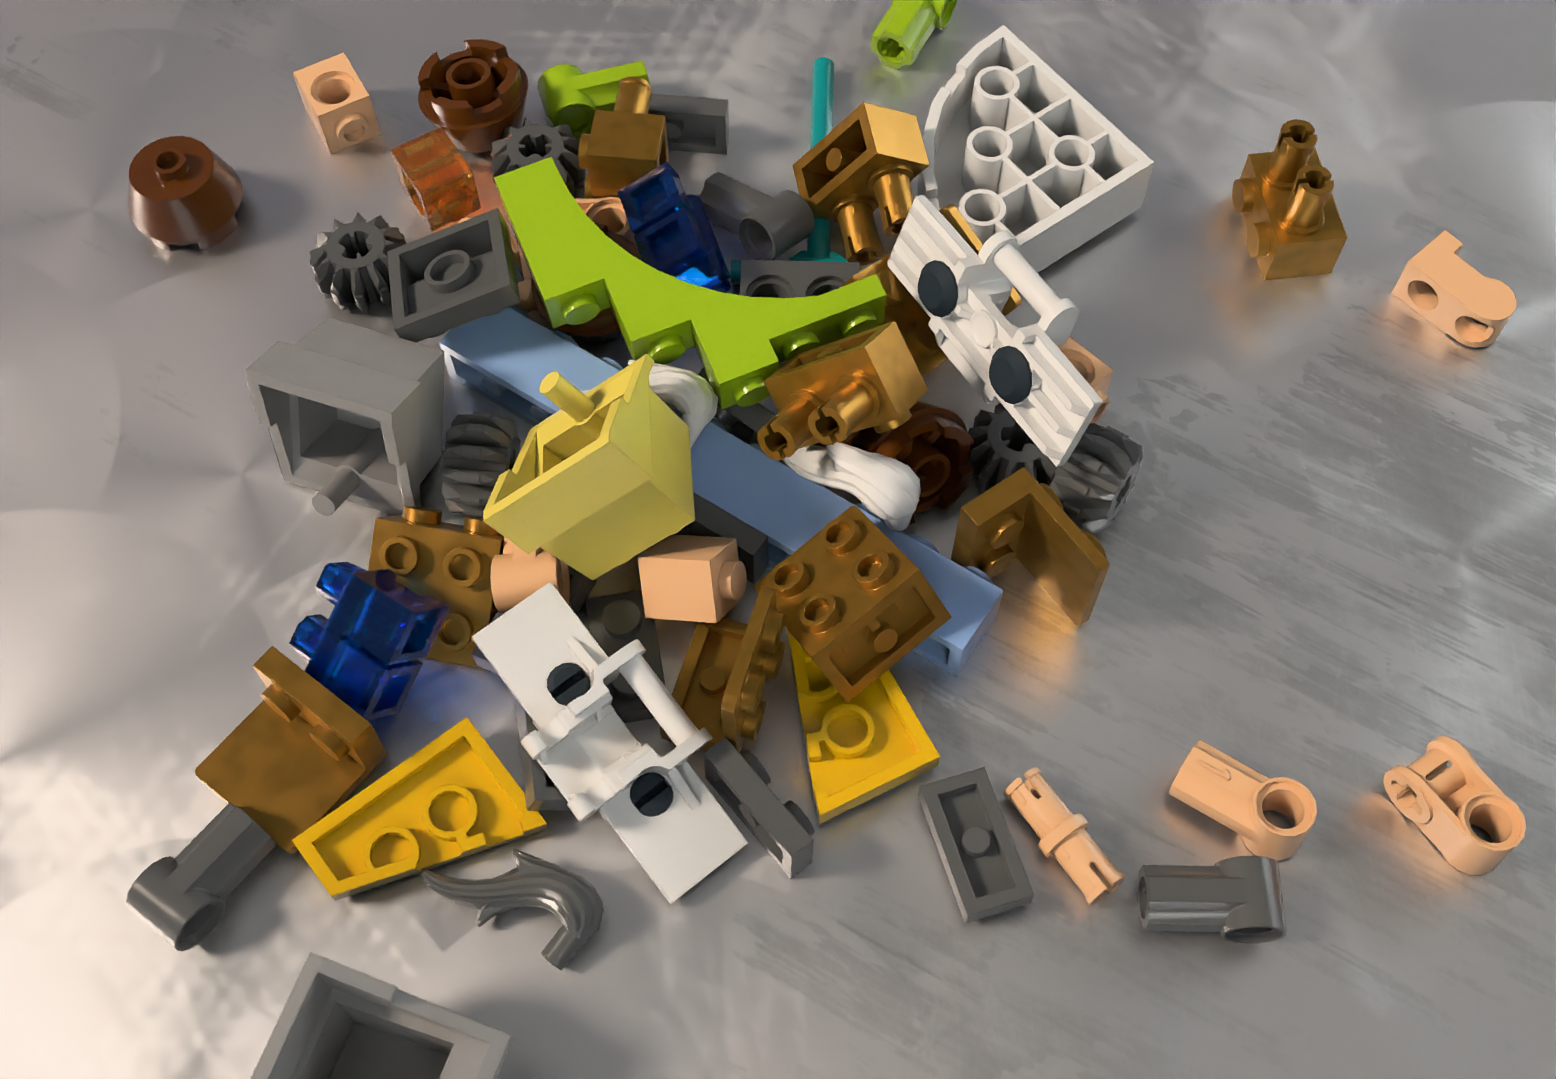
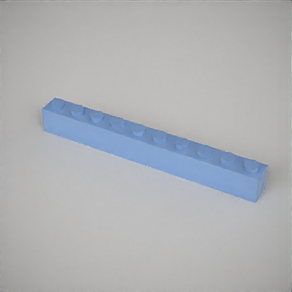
[439,305,1003,677]

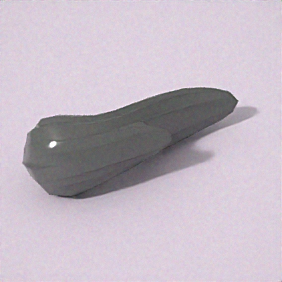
[421,849,604,970]

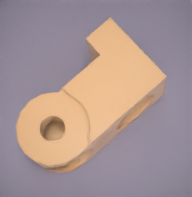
[1392,230,1517,348]

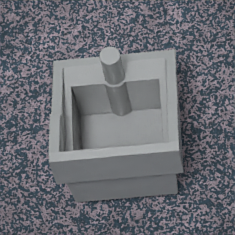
[246,318,445,516]
[250,952,513,1079]

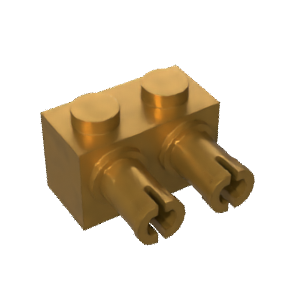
[579,76,672,237]
[792,102,930,266]
[1232,119,1348,280]
[757,321,928,460]

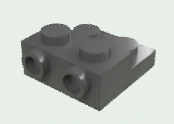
[387,208,524,343]

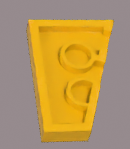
[786,628,940,825]
[292,717,548,901]

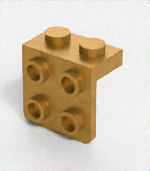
[358,506,504,666]
[659,586,785,753]

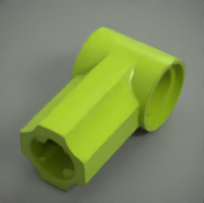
[870,0,957,70]
[537,61,652,138]

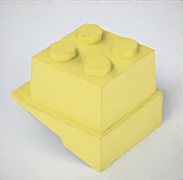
[483,354,695,581]

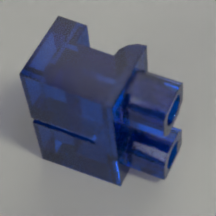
[618,162,732,293]
[289,562,451,721]

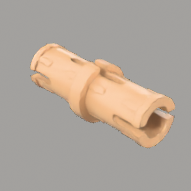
[1003,767,1125,905]

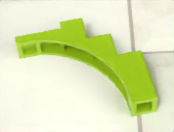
[494,156,887,409]

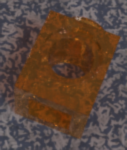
[391,127,481,232]

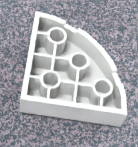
[917,25,1154,288]

